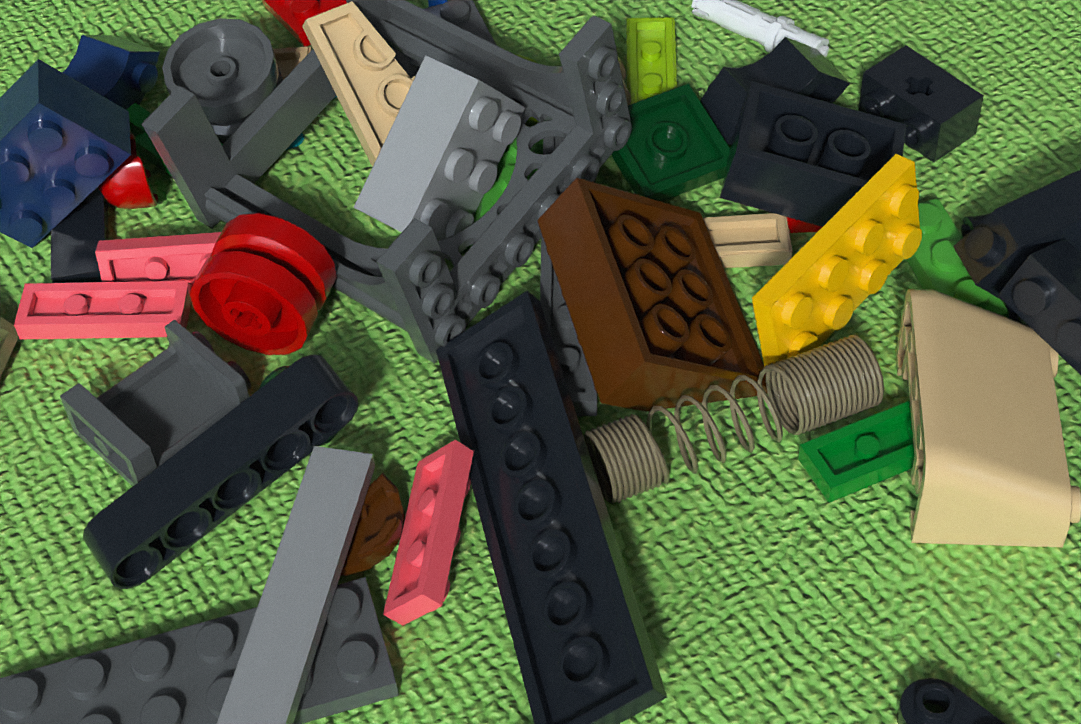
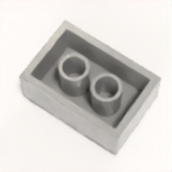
[353,55,525,242]

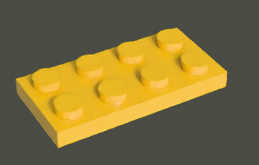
[752,154,922,367]

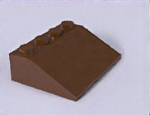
[537,178,768,412]

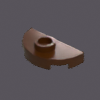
[341,473,405,576]

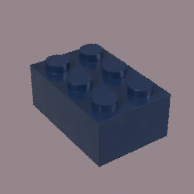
[0,59,131,248]

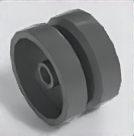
[162,18,283,144]

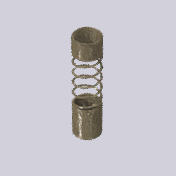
[584,335,884,504]

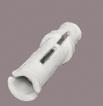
[692,0,829,58]

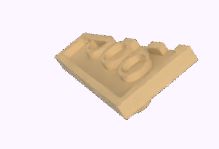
[302,1,415,167]

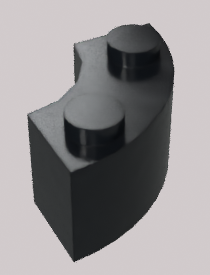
[700,37,850,145]

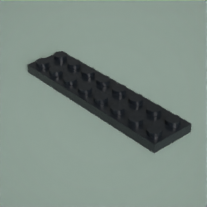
[436,291,667,724]

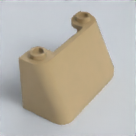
[895,289,1081,548]

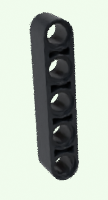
[83,355,359,589]

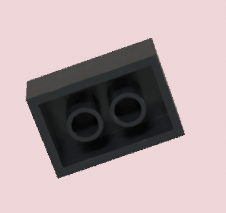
[720,81,906,227]

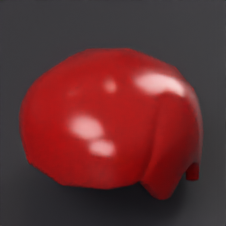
[98,130,159,209]

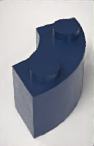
[62,35,160,110]

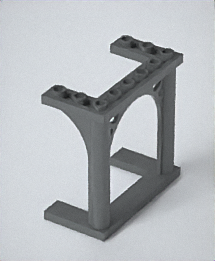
[142,0,632,364]

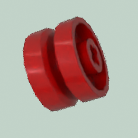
[190,213,337,355]

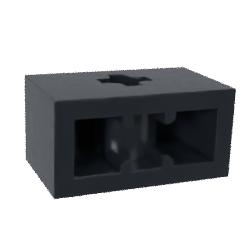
[858,45,984,163]

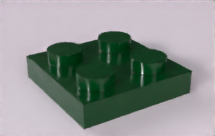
[611,83,730,202]

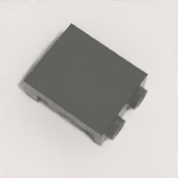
[60,320,251,487]

